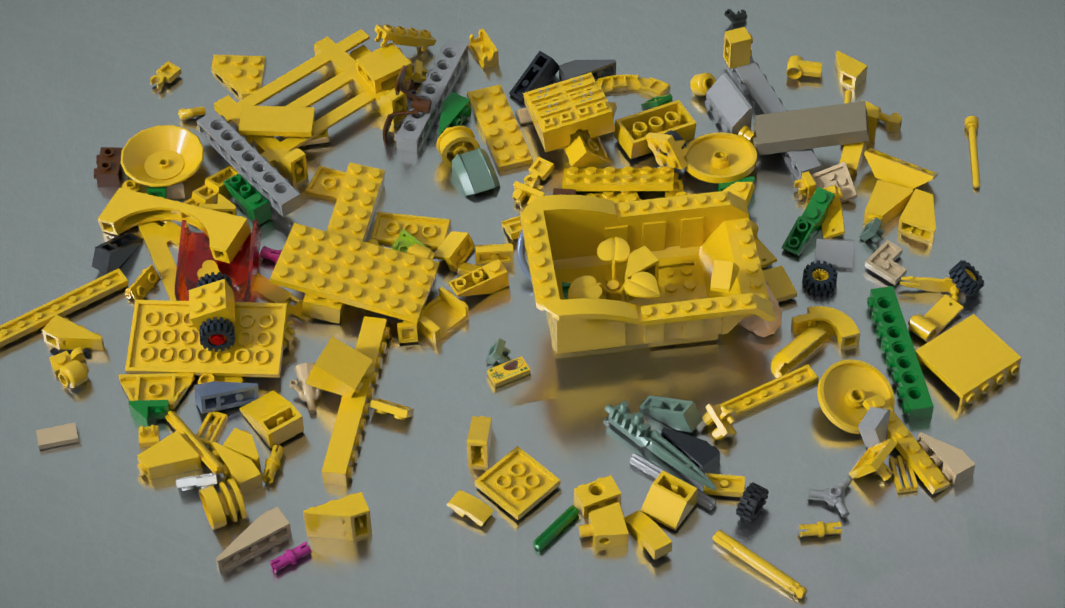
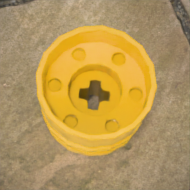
[199,478,247,530]

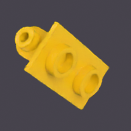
[125,264,160,300]

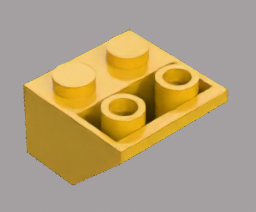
[641,471,698,530]

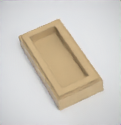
[36,422,79,450]

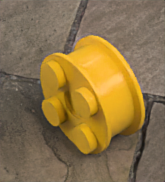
[436,126,480,168]

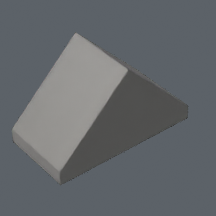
[858,407,890,447]

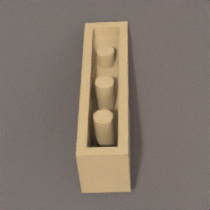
[216,506,292,573]

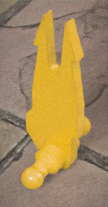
[900,276,960,302]

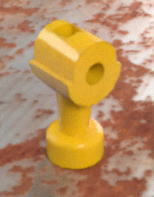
[874,105,902,133]

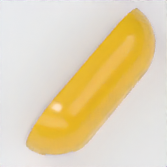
[771,327,832,378]

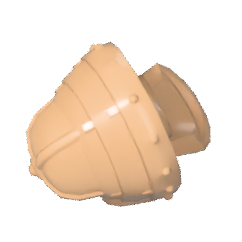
[739,281,783,337]

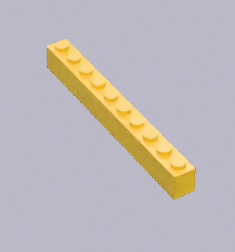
[322,316,391,486]

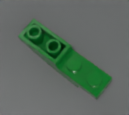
[781,187,835,256]

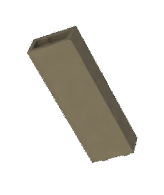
[753,101,869,155]

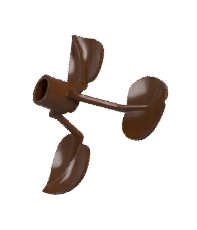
[382,65,432,147]

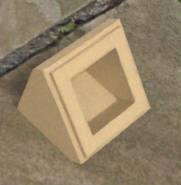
[515,108,533,125]
[166,183,185,201]

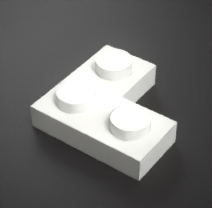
[176,473,218,491]

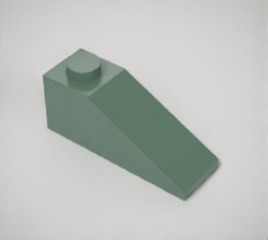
[638,395,703,433]

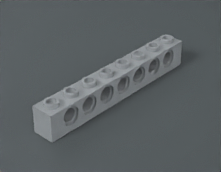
[394,39,468,154]
[197,111,302,217]

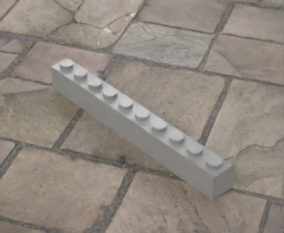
[724,56,822,180]

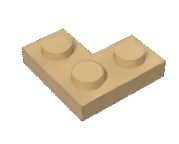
[811,162,858,203]
[864,240,907,285]

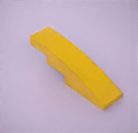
[183,166,238,207]

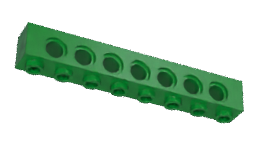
[867,286,934,422]

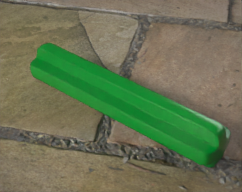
[533,505,579,551]

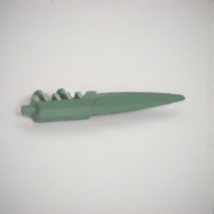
[605,401,716,490]

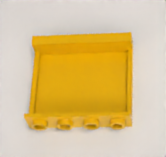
[915,314,1022,407]

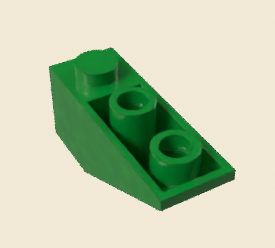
[438,92,472,136]
[223,173,272,226]

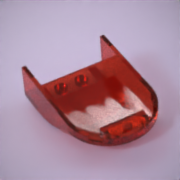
[174,220,262,302]

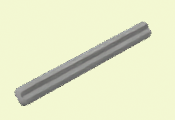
[630,453,716,510]

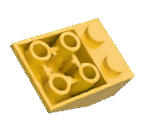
[239,390,304,449]
[303,491,372,540]

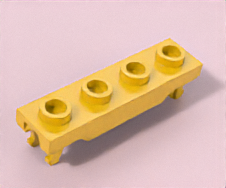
[374,24,437,52]

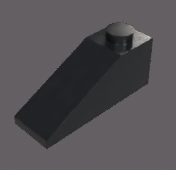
[509,51,559,103]
[92,232,143,274]
[661,427,720,474]

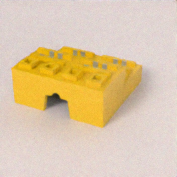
[523,72,615,152]

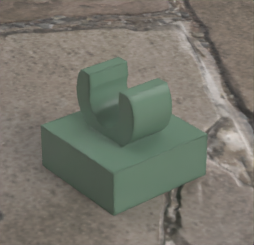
[859,217,884,243]
[486,338,511,365]

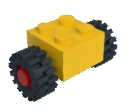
[189,272,236,352]

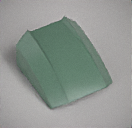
[452,148,500,196]

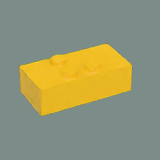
[614,100,697,159]

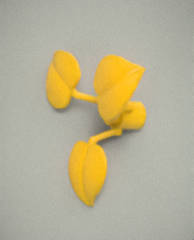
[567,237,660,301]

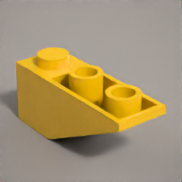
[448,259,509,297]
[42,315,105,351]
[211,442,263,495]

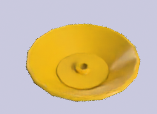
[121,125,204,187]

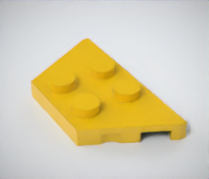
[118,373,195,409]

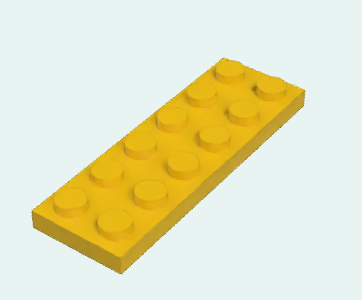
[467,84,533,172]
[562,166,674,191]

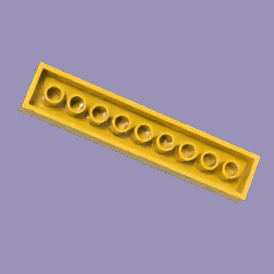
[302,162,385,324]

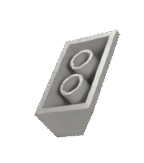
[705,73,752,135]

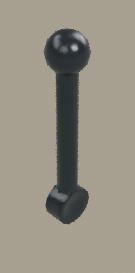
[50,348,90,356]

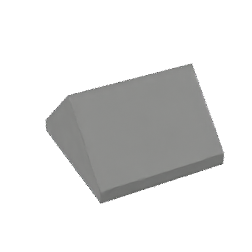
[815,237,855,271]

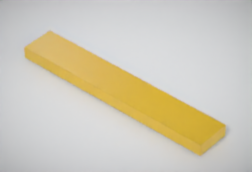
[715,364,819,426]

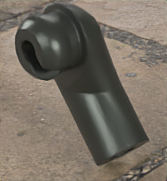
[724,9,748,24]

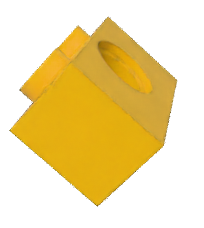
[574,475,621,518]

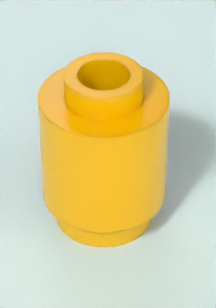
[407,243,435,260]

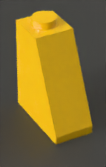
[839,141,868,176]
[863,180,914,228]
[898,189,936,243]
[467,416,492,468]
[137,431,202,480]

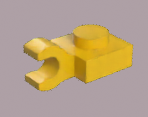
[49,347,85,376]

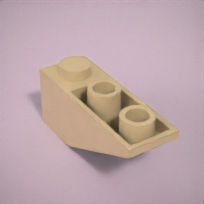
[917,432,975,486]

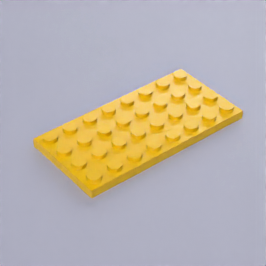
[270,223,440,323]
[125,300,288,378]

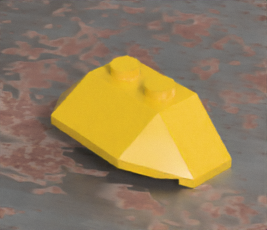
[864,148,938,189]

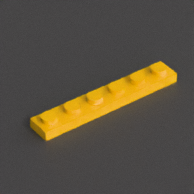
[863,394,950,495]

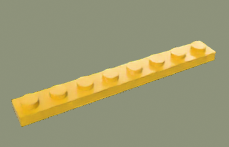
[0,268,129,347]

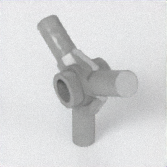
[809,476,852,518]

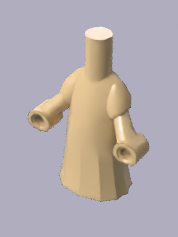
[290,363,322,414]

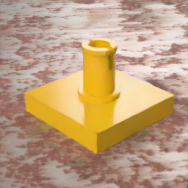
[848,438,897,481]

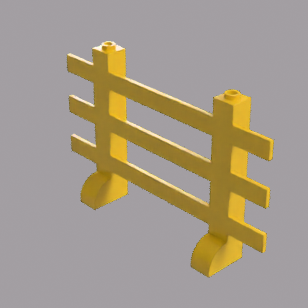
[196,29,414,187]

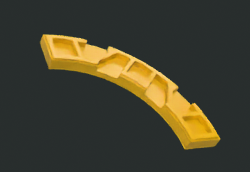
[596,74,671,97]

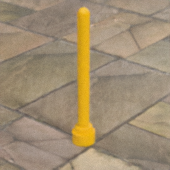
[964,116,981,188]

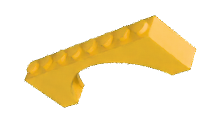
[98,188,251,263]

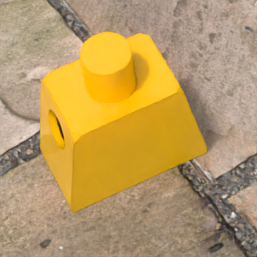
[578,502,629,547]

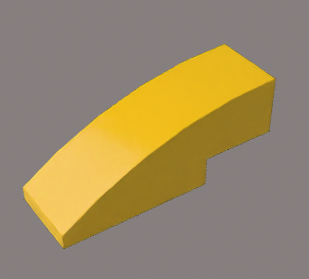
[624,510,672,560]

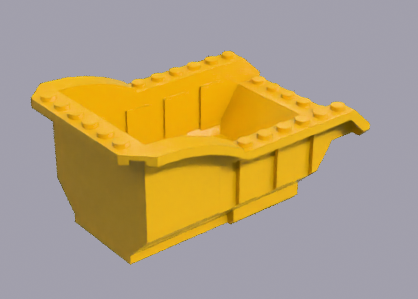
[520,190,775,355]

